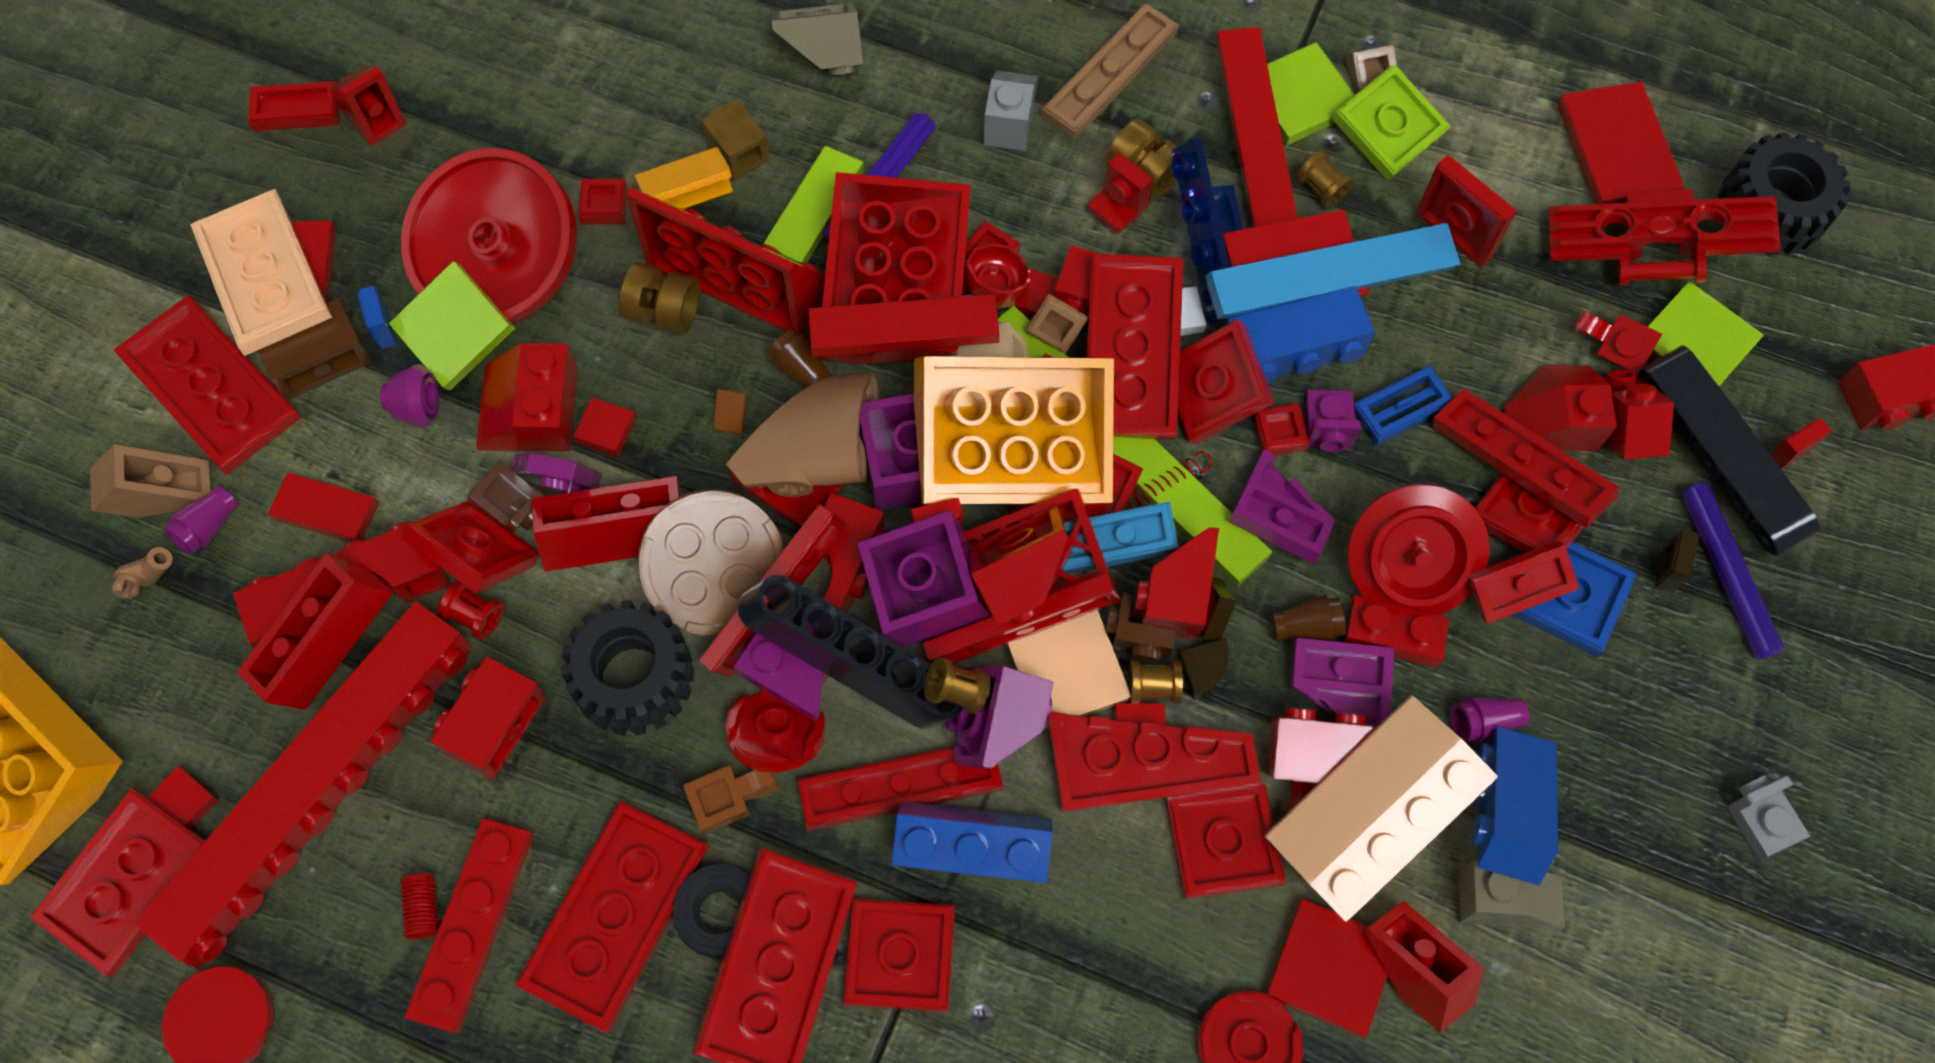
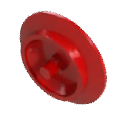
[1347,484,1490,615]

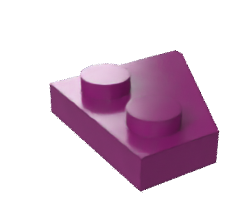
[511,453,602,493]

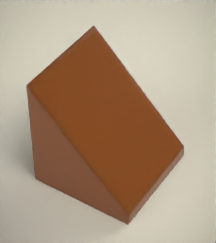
[713,389,749,435]

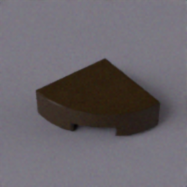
[1201,577,1236,641]
[1178,638,1228,701]

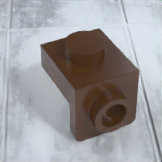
[467,460,546,533]
[1106,592,1177,662]

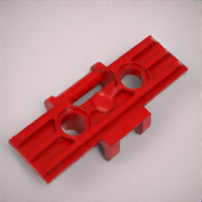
[1549,189,1781,286]

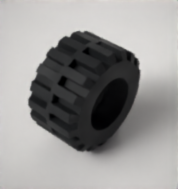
[1718,133,1851,255]
[561,600,694,736]

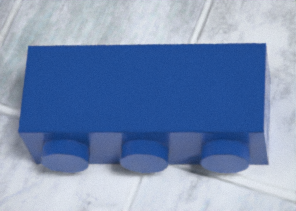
[1225,286,1375,384]
[1471,726,1558,886]
[892,801,1053,883]

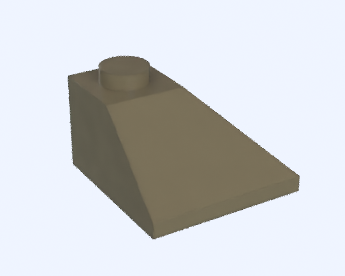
[771,3,863,75]

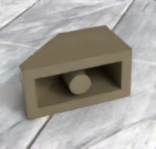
[1458,860,1565,930]

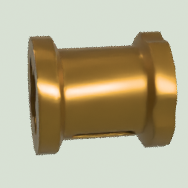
[1296,150,1355,209]
[924,657,991,714]
[1129,660,1183,704]

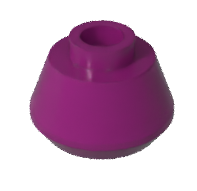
[380,364,439,428]

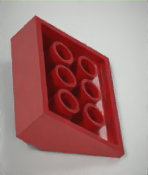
[819,172,971,364]
[626,187,825,334]

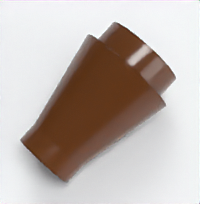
[767,328,832,388]
[1272,594,1346,642]

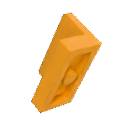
[634,147,733,209]

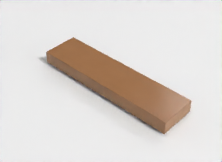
[1041,3,1179,140]

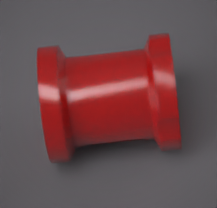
[438,581,505,641]

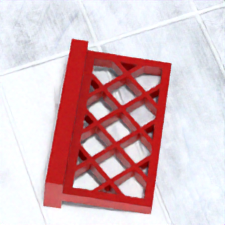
[923,487,1121,665]

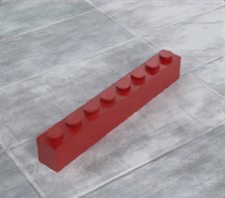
[133,601,473,969]

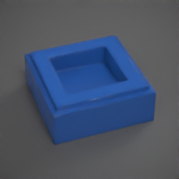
[358,285,398,349]

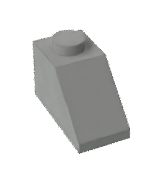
[984,71,1038,151]

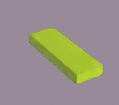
[764,146,864,264]

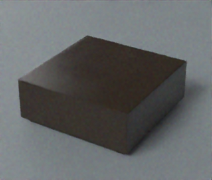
[1655,529,1700,593]

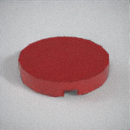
[725,688,825,773]
[161,967,275,1063]
[1197,991,1303,1063]

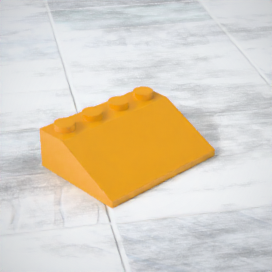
[914,357,1114,504]
[0,637,123,886]

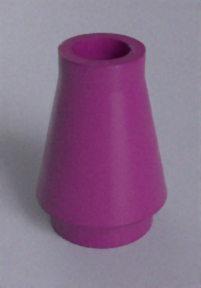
[163,486,238,556]
[1450,697,1530,746]

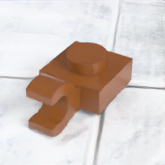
[683,765,780,835]

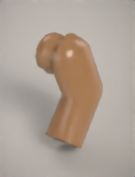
[111,547,173,599]

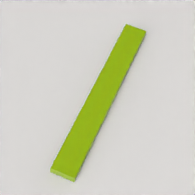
[998,305,1273,587]

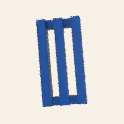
[1354,365,1453,447]

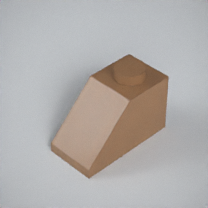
[90,444,211,518]

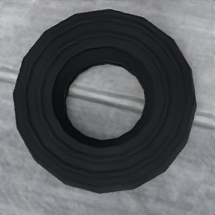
[673,864,750,959]

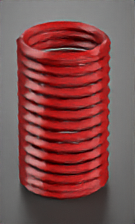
[400,873,439,940]

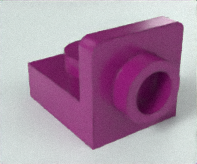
[1304,390,1361,452]

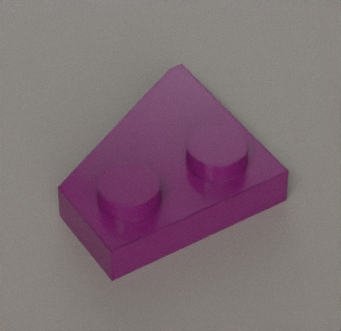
[1228,449,1335,564]
[733,608,825,721]
[1290,638,1394,726]

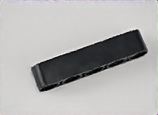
[1639,345,1820,556]
[737,575,964,729]

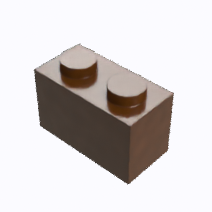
[257,298,372,401]

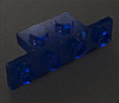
[1172,138,1244,323]

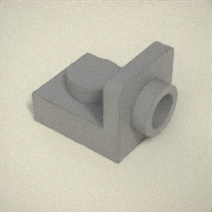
[1727,775,1810,861]

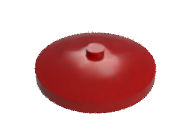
[401,148,577,323]

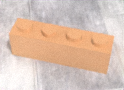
[1264,695,1498,922]

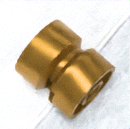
[1105,119,1189,201]
[619,262,700,335]

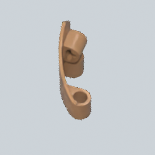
[726,372,879,497]

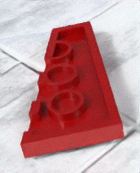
[1047,712,1261,813]

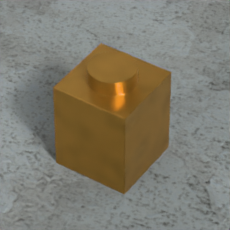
[701,100,770,181]

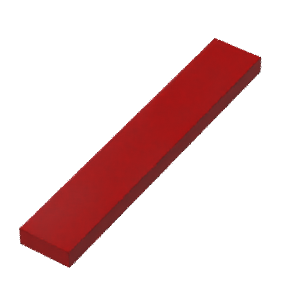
[1216,27,1298,228]

